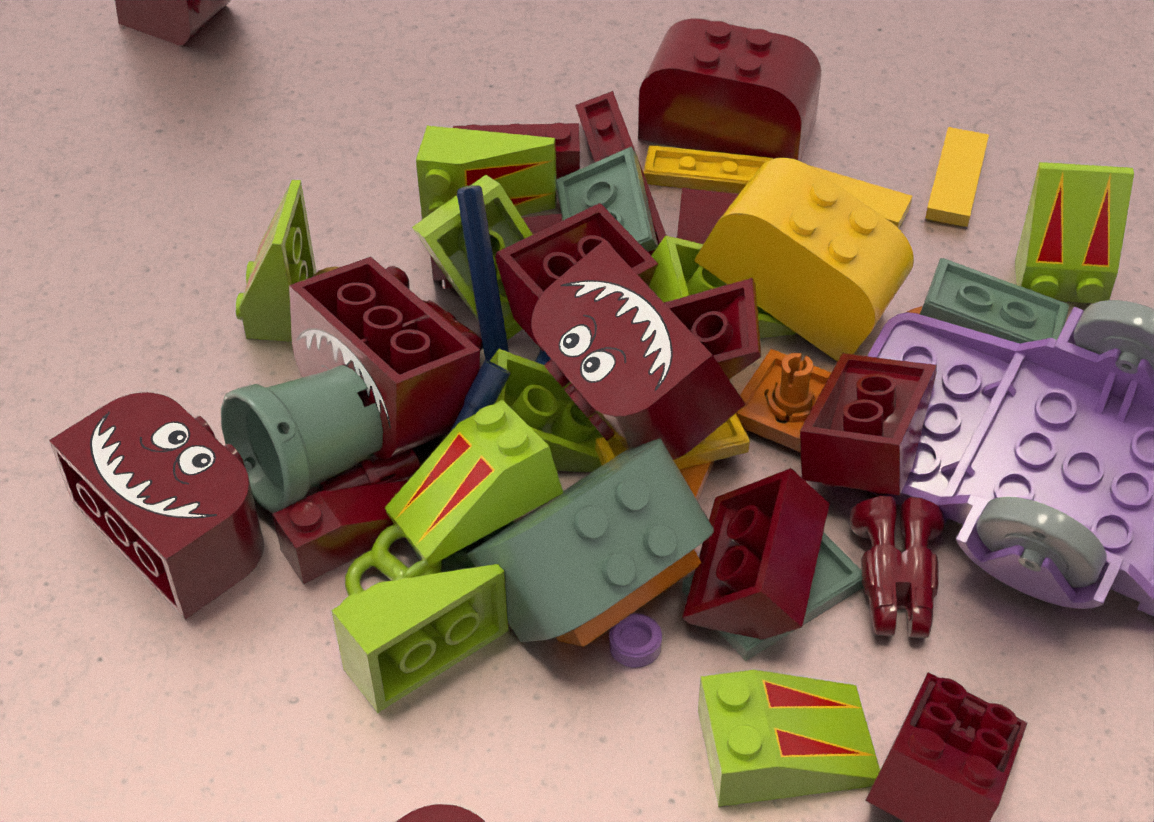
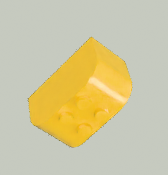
[694,158,914,361]

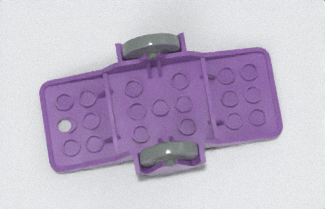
[866,300,1154,616]

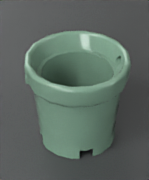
[220,365,383,513]

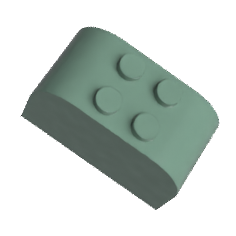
[467,439,714,643]

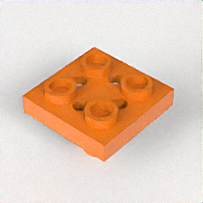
[736,349,831,452]

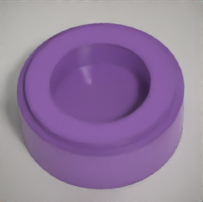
[609,613,662,668]

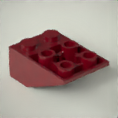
[865,672,1028,822]

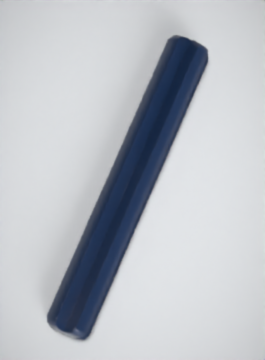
[457,185,509,361]

